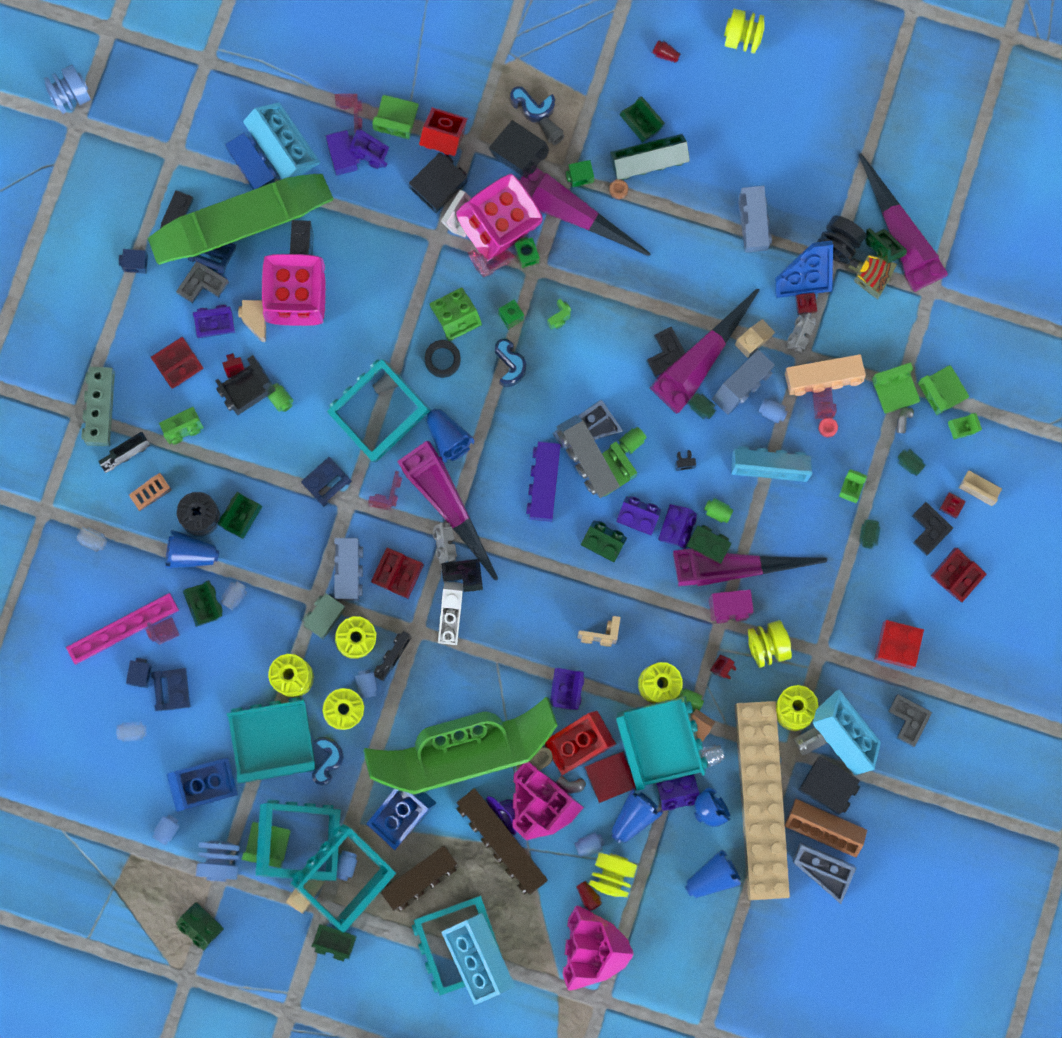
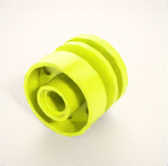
[724,8,765,54]
[335,616,376,659]
[748,620,792,668]
[268,654,314,698]
[638,662,682,704]
[776,685,819,731]
[322,688,364,730]
[588,853,638,898]

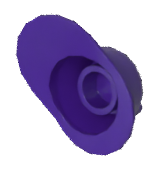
[486,796,517,835]

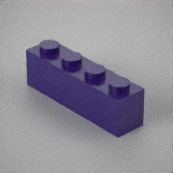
[526,441,561,522]

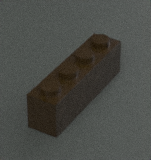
[380,845,458,912]

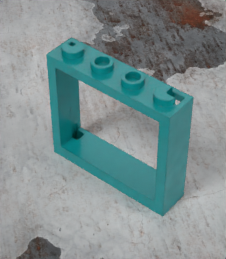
[327,359,431,462]
[255,800,341,881]
[290,824,396,933]
[412,896,502,996]

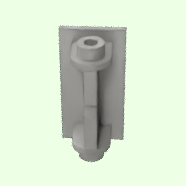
[786,313,816,354]
[433,523,457,564]
[793,728,828,756]

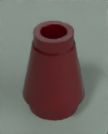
[652,40,681,63]
[576,881,602,911]

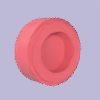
[818,418,838,438]

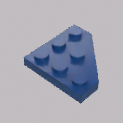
[775,241,833,298]

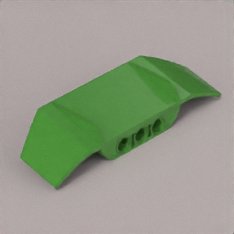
[148,174,333,265]
[363,697,558,794]

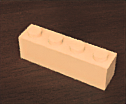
[785,354,866,396]

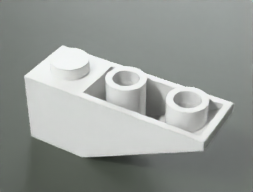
[438,581,463,645]

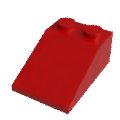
[545,711,616,775]

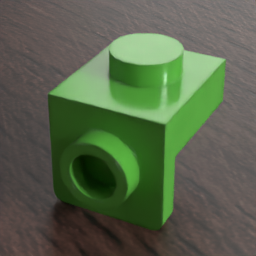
[547,299,571,330]
[948,413,982,440]
[839,469,867,503]

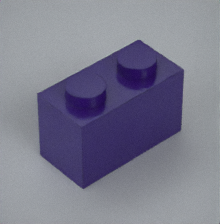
[325,130,360,176]

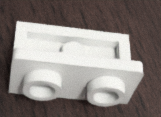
[441,190,471,237]

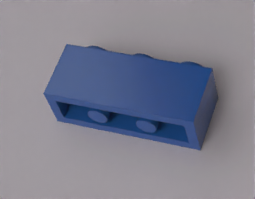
[225,133,276,190]

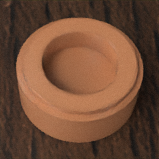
[609,179,628,199]

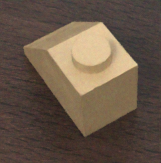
[238,300,266,342]
[735,319,775,358]
[286,880,325,914]

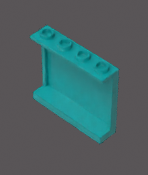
[616,696,708,791]
[227,697,316,784]

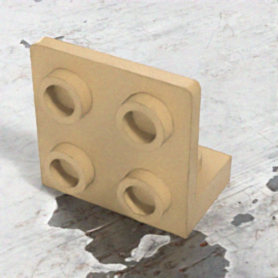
[578,616,620,647]

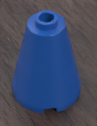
[426,409,474,463]
[165,530,219,569]
[611,788,663,843]
[685,850,742,898]

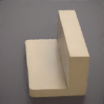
[959,470,1002,506]

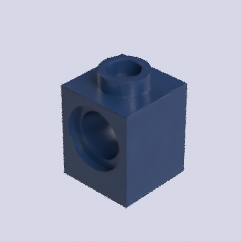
[119,249,148,274]
[126,658,152,688]

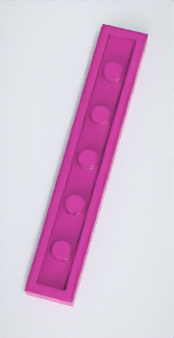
[66,593,179,665]

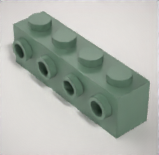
[81,367,115,446]

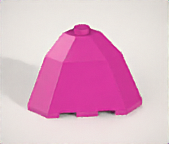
[513,762,584,840]
[563,906,633,990]

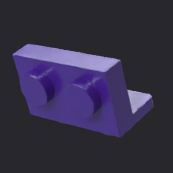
[348,129,390,169]
[192,305,235,338]
[616,496,661,536]
[658,504,697,549]
[550,668,584,710]
[656,774,699,811]

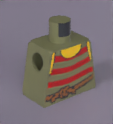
[848,255,897,299]

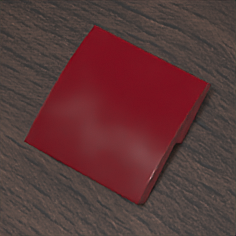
[150,337,204,389]
[371,548,424,599]
[931,548,987,602]
[585,751,636,803]

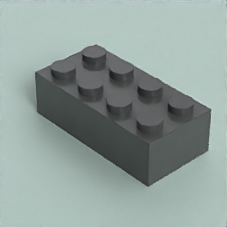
[556,415,620,498]

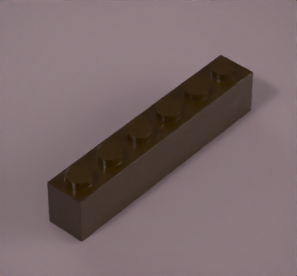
[456,788,548,895]

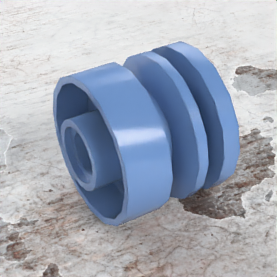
[44,64,91,114]
[196,841,240,882]

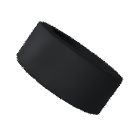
[424,340,461,378]

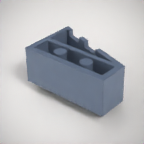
[738,186,772,253]
[712,350,775,415]
[552,400,623,449]
[334,538,363,601]
[793,842,856,904]

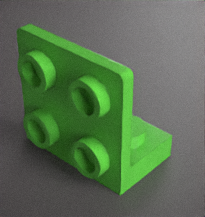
[372,95,419,139]
[429,287,482,341]
[872,362,920,414]
[918,365,969,415]
[159,407,204,445]
[602,441,637,497]
[242,822,291,868]

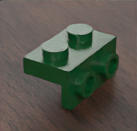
[619,96,665,142]
[865,228,907,264]
[218,492,263,539]
[581,520,627,562]
[687,525,732,564]
[183,580,223,627]
[176,902,224,951]
[311,924,357,962]

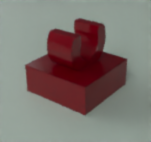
[795,293,817,315]
[222,353,245,378]
[939,492,966,519]
[710,655,736,679]

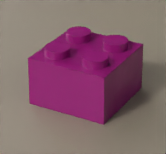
[709,589,754,624]

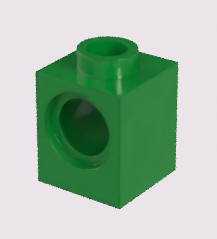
[565,160,595,188]
[514,237,540,269]
[498,299,524,330]

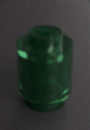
[688,392,716,420]
[897,448,926,476]
[859,519,881,549]

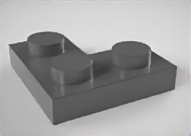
[176,262,229,303]
[888,694,932,747]

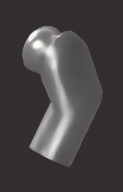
[896,407,914,433]
[556,775,586,793]

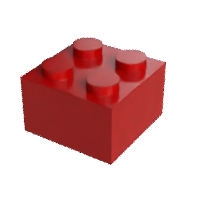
[419,107,468,156]
[874,620,924,669]

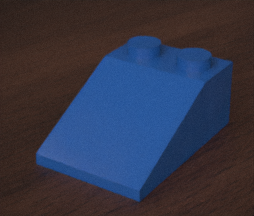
[166,757,238,812]
[366,789,437,850]

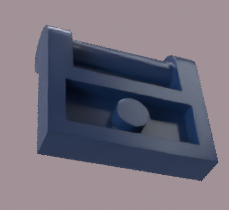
[188,243,236,274]
[301,457,352,507]
[151,668,190,711]

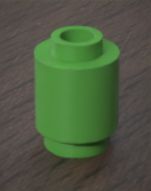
[267,383,293,412]
[618,427,647,454]
[704,498,734,523]
[676,688,704,712]

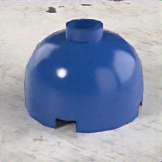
[694,787,731,827]

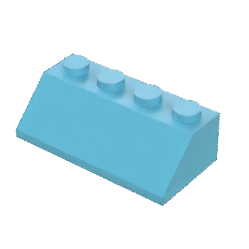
[243,102,320,179]
[731,446,812,482]
[813,690,881,775]
[442,913,515,1005]

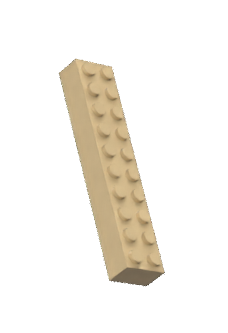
[735,701,790,900]

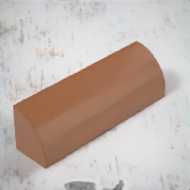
[785,799,867,858]

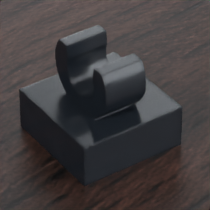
[675,450,696,471]

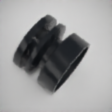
[817,215,866,264]
[176,492,220,537]

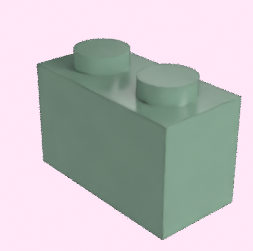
[303,593,346,640]

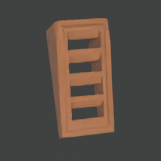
[129,473,172,511]

